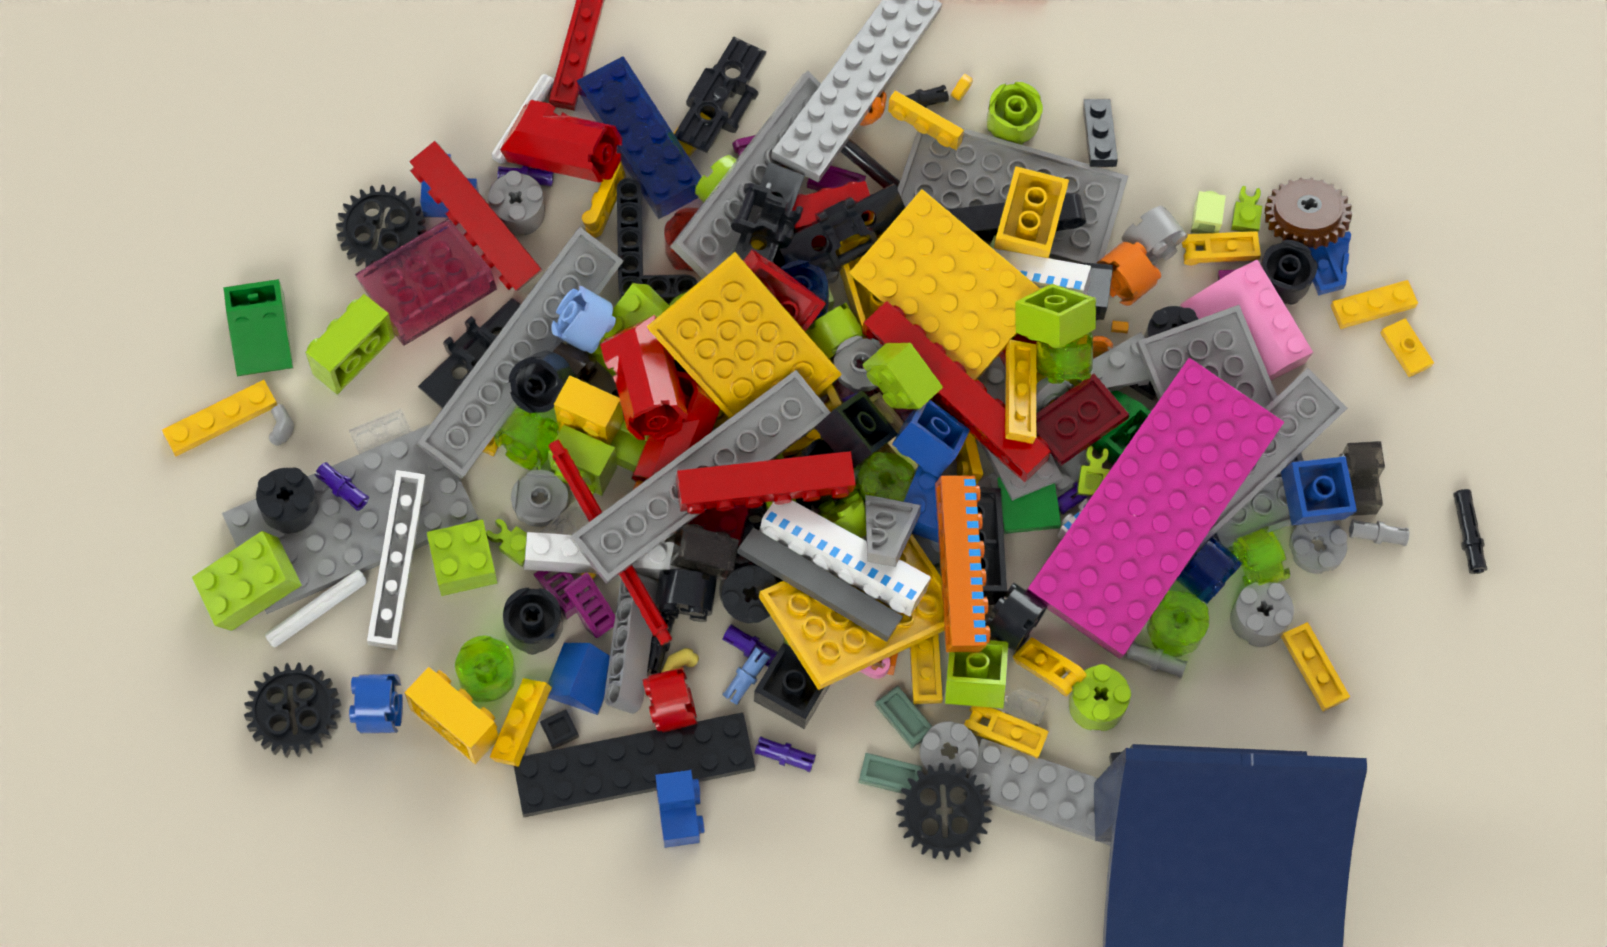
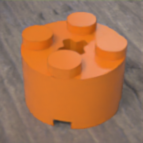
[1096,242,1161,306]

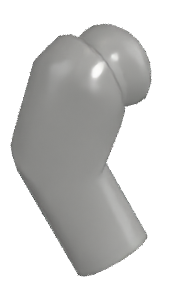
[269,404,294,446]

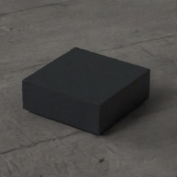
[540,709,579,750]

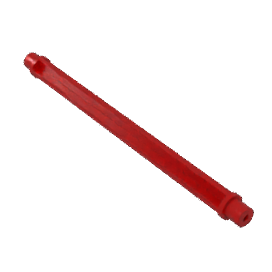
[548,439,672,646]

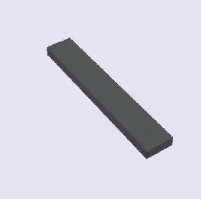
[737,528,903,642]

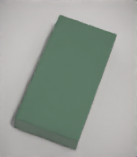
[875,685,933,749]
[858,753,923,794]

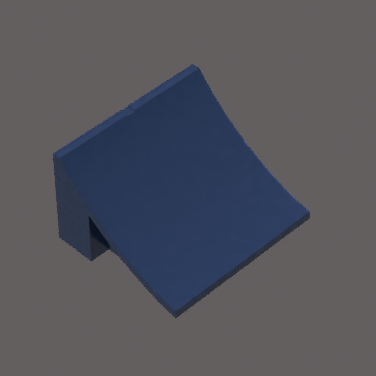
[1094,744,1367,947]

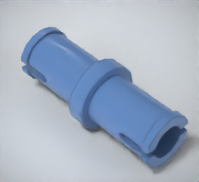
[722,647,771,705]

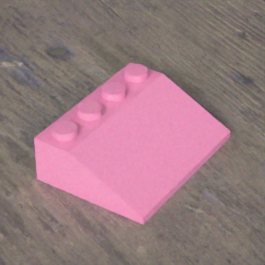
[1180,260,1313,380]

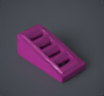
[533,571,590,619]
[563,572,615,638]

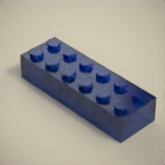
[577,56,702,220]

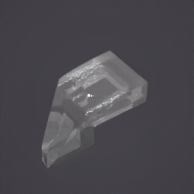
[994,688,1049,726]

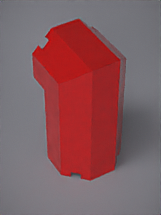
[500,100,622,183]
[600,315,688,440]
[631,371,720,482]

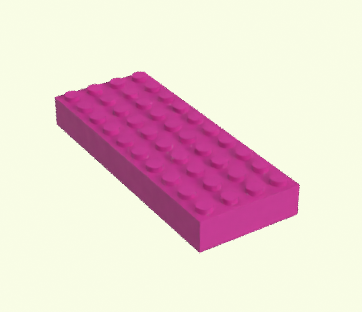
[1026,358,1284,659]

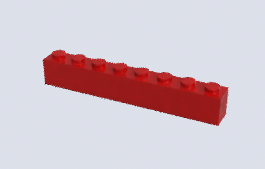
[862,301,1051,482]

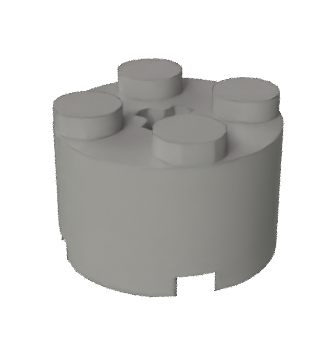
[488,171,545,236]
[1121,206,1188,265]
[1230,581,1294,647]

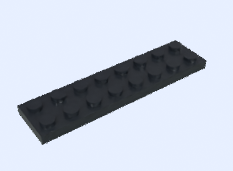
[514,712,755,818]

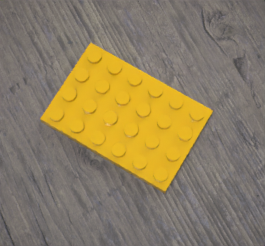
[849,189,1040,381]
[647,252,842,418]
[759,533,945,690]

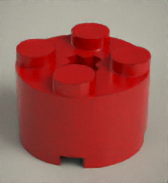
[643,667,698,733]

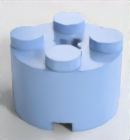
[552,286,616,353]

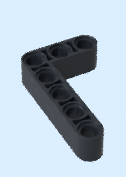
[617,178,698,305]

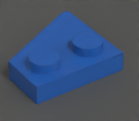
[1309,231,1351,296]

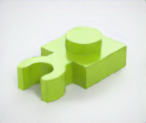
[1231,186,1262,232]
[1076,446,1110,497]
[486,519,527,567]

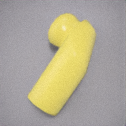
[661,648,699,672]

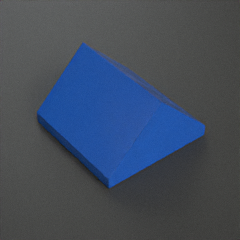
[548,643,610,715]

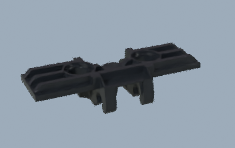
[674,36,767,153]
[731,162,805,263]
[779,184,905,277]
[418,298,521,409]

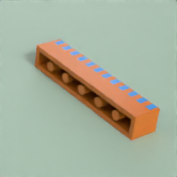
[935,476,990,652]

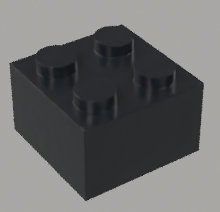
[814,390,898,470]
[754,643,830,729]

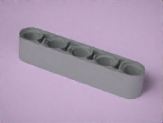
[604,573,658,714]

